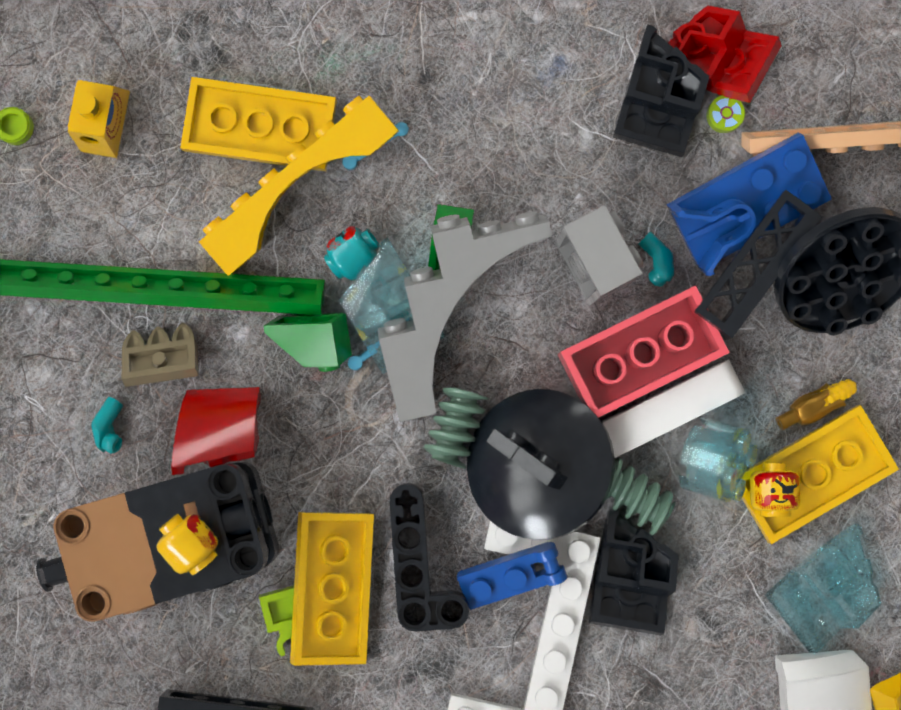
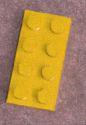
[180,77,337,172]
[731,405,899,544]
[290,512,374,666]

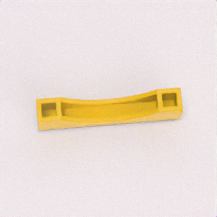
[199,95,399,276]

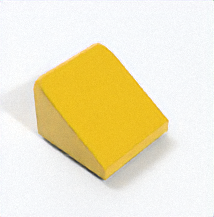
[870,673,901,710]

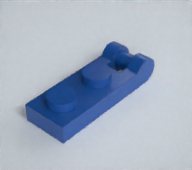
[457,542,568,610]

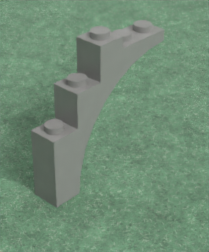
[378,211,552,422]

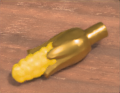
[775,379,857,430]

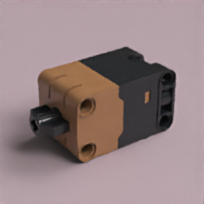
[36,462,279,622]

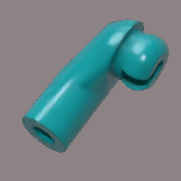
[638,231,675,287]
[91,397,124,454]

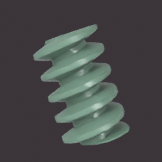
[423,387,489,469]
[606,457,676,536]

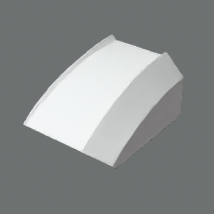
[775,650,872,710]

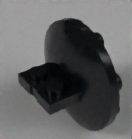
[774,207,901,336]
[467,389,615,540]

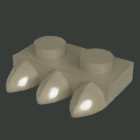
[121,323,199,387]

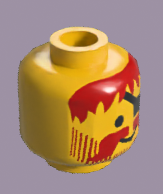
[750,463,800,517]
[157,514,218,576]

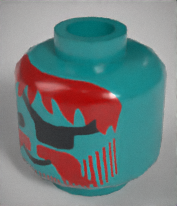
[324,226,380,281]

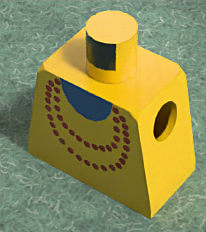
[68,80,130,158]

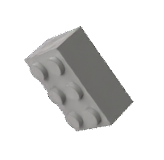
[555,205,643,307]

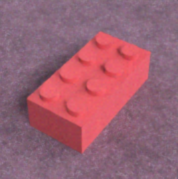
[557,285,730,418]

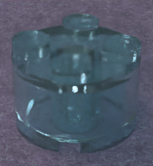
[679,417,758,502]

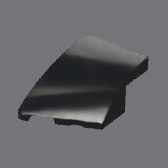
[613,24,710,157]
[589,509,679,636]

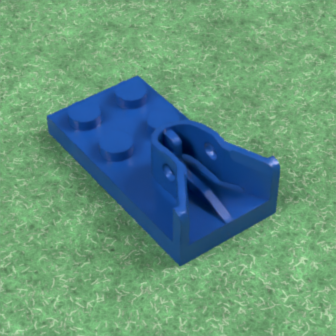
[666,132,832,276]

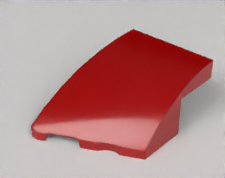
[668,5,782,103]
[171,387,261,475]

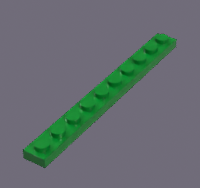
[0,259,325,315]

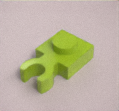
[259,585,294,657]

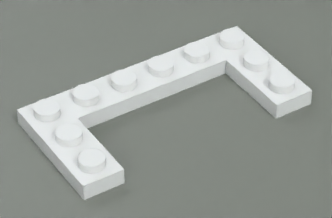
[447,521,601,710]

